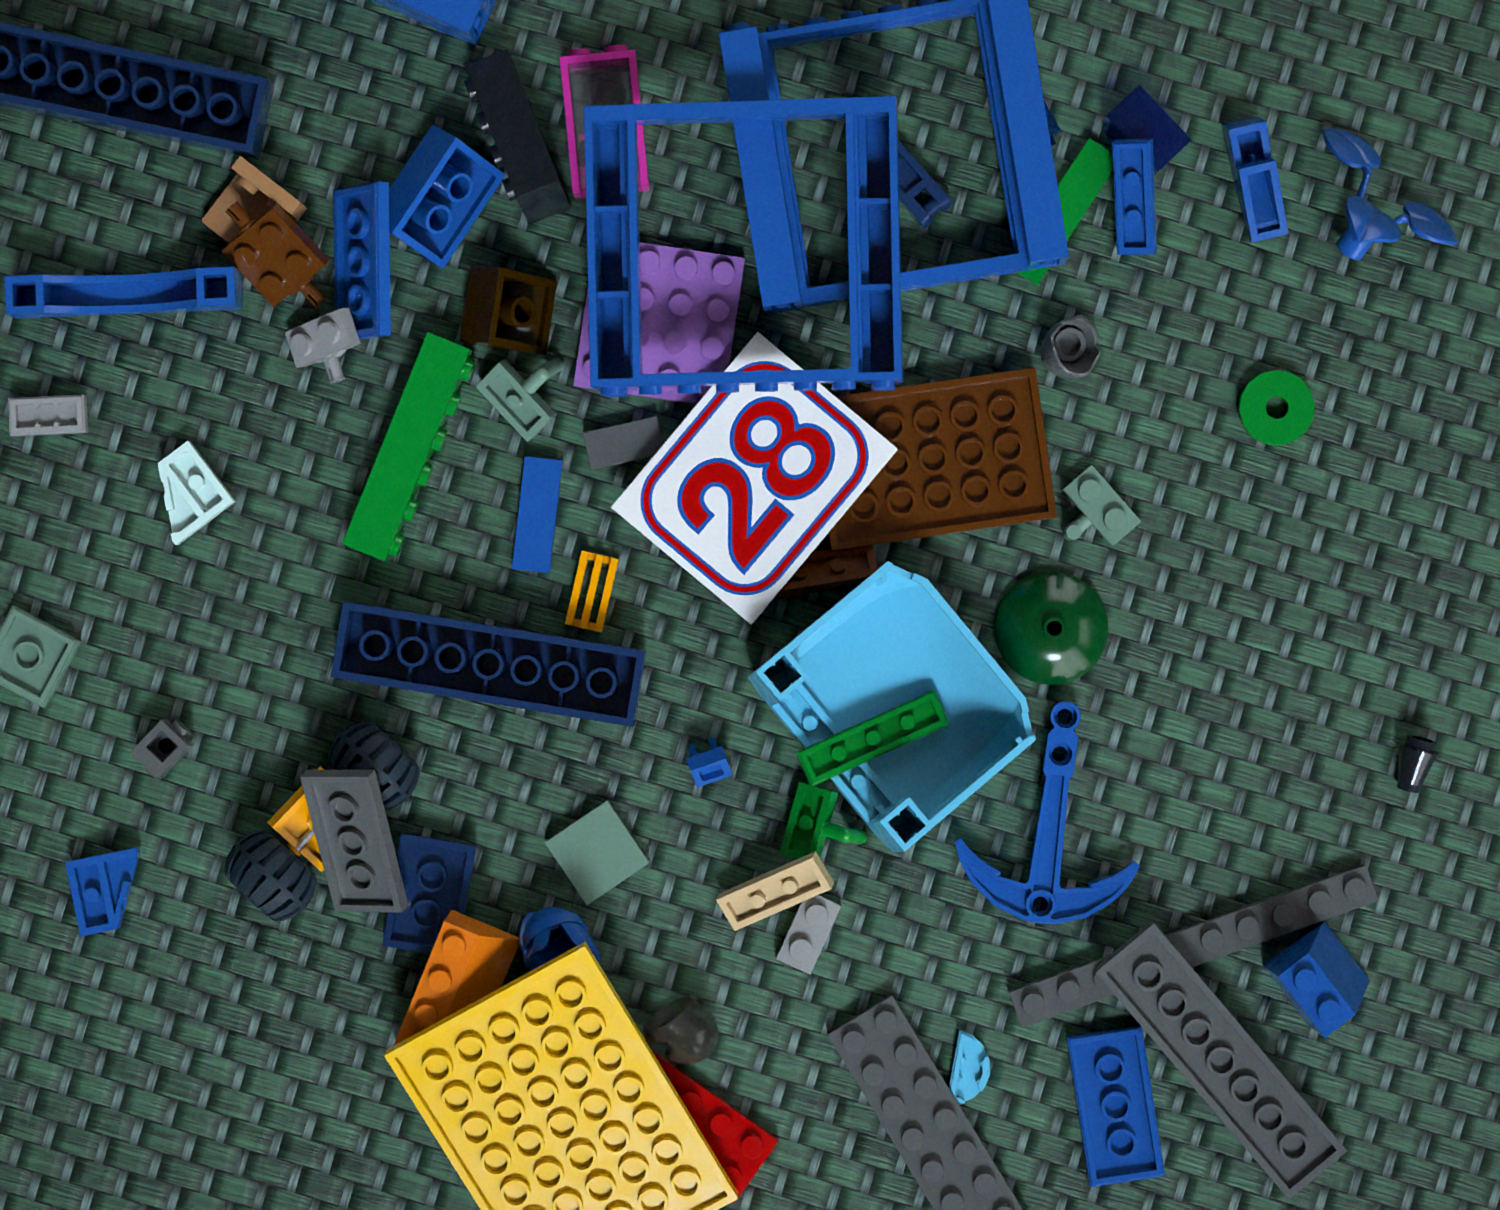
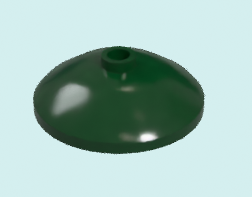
[994,571,1108,685]

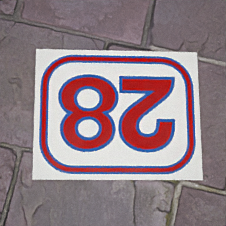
[611,332,898,625]

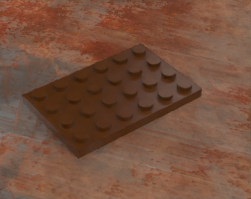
[829,368,1057,550]

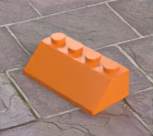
[393,910,519,1046]

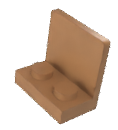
[202,156,308,243]

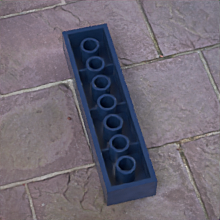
[0,22,274,160]
[331,602,647,727]

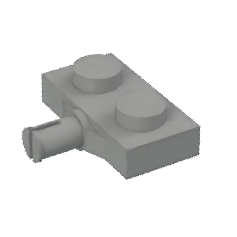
[285,308,361,384]

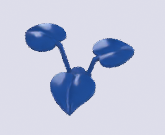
[1320,128,1459,260]

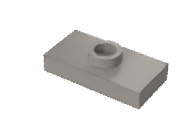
[8,394,88,437]

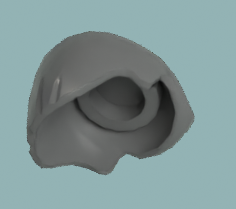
[1041,315,1100,380]

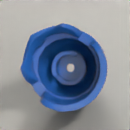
[519,907,601,972]

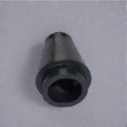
[1397,734,1438,793]

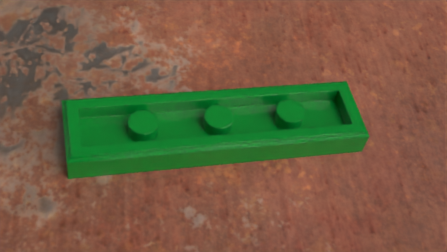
[1017,138,1113,286]
[795,690,949,787]

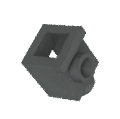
[130,719,194,779]

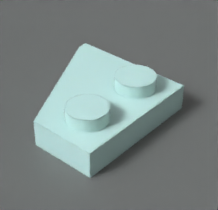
[158,441,236,545]

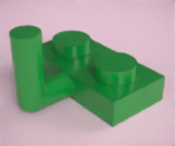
[779,782,868,860]

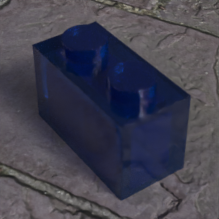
[1102,85,1191,176]

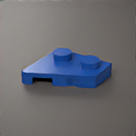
[65,847,140,937]

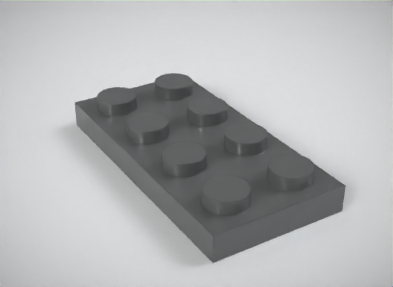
[300,770,408,913]

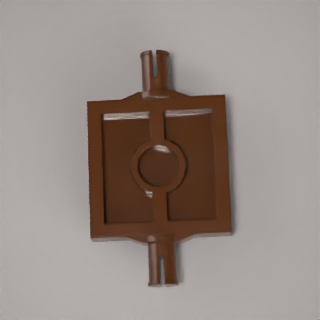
[221,201,330,308]

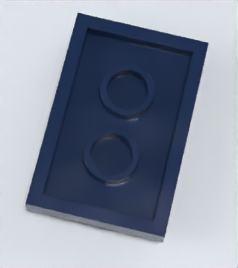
[382,832,477,954]

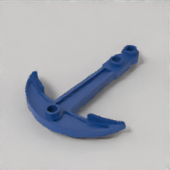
[955,701,1140,924]

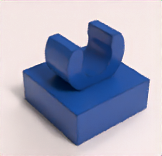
[686,738,733,788]

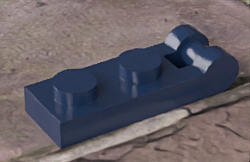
[898,140,953,229]

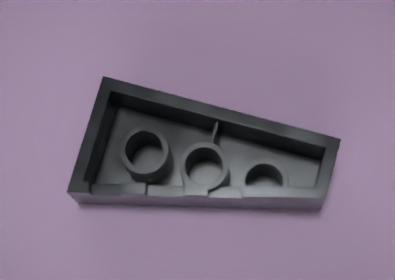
[464,49,571,224]

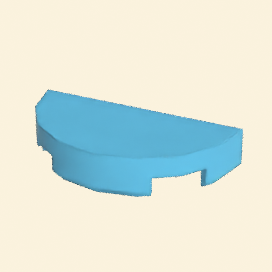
[948,1029,990,1105]

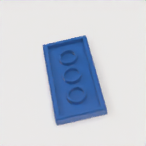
[333,181,391,340]
[1066,1024,1165,1187]

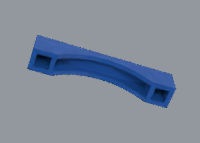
[4,267,243,319]

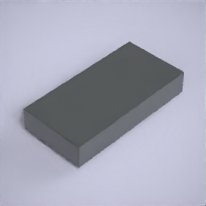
[583,416,663,470]

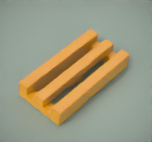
[565,551,619,633]

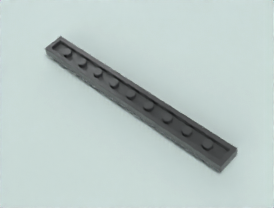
[1008,864,1379,1028]

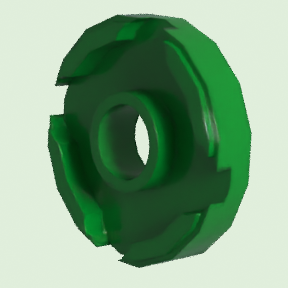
[1237,370,1315,446]

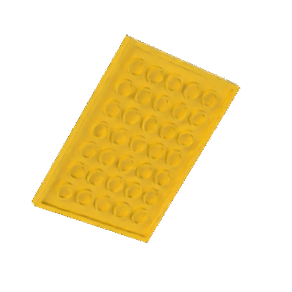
[384,941,738,1210]

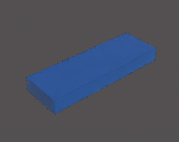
[1112,138,1157,255]
[512,456,563,573]

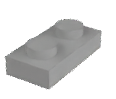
[776,895,842,975]

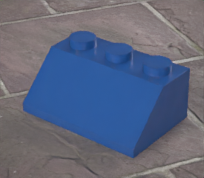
[389,124,506,269]

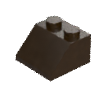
[460,266,557,356]

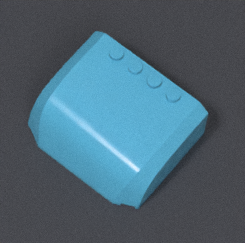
[748,561,1036,853]

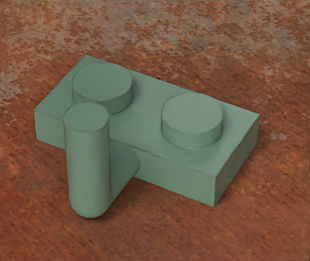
[476,357,564,442]
[1062,465,1141,547]

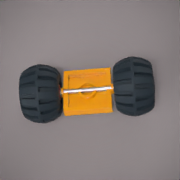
[224,721,420,922]

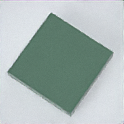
[0,606,82,708]
[545,800,650,905]

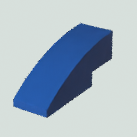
[1222,116,1289,243]

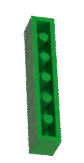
[342,332,476,562]

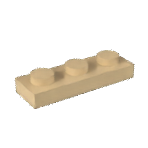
[716,851,834,931]

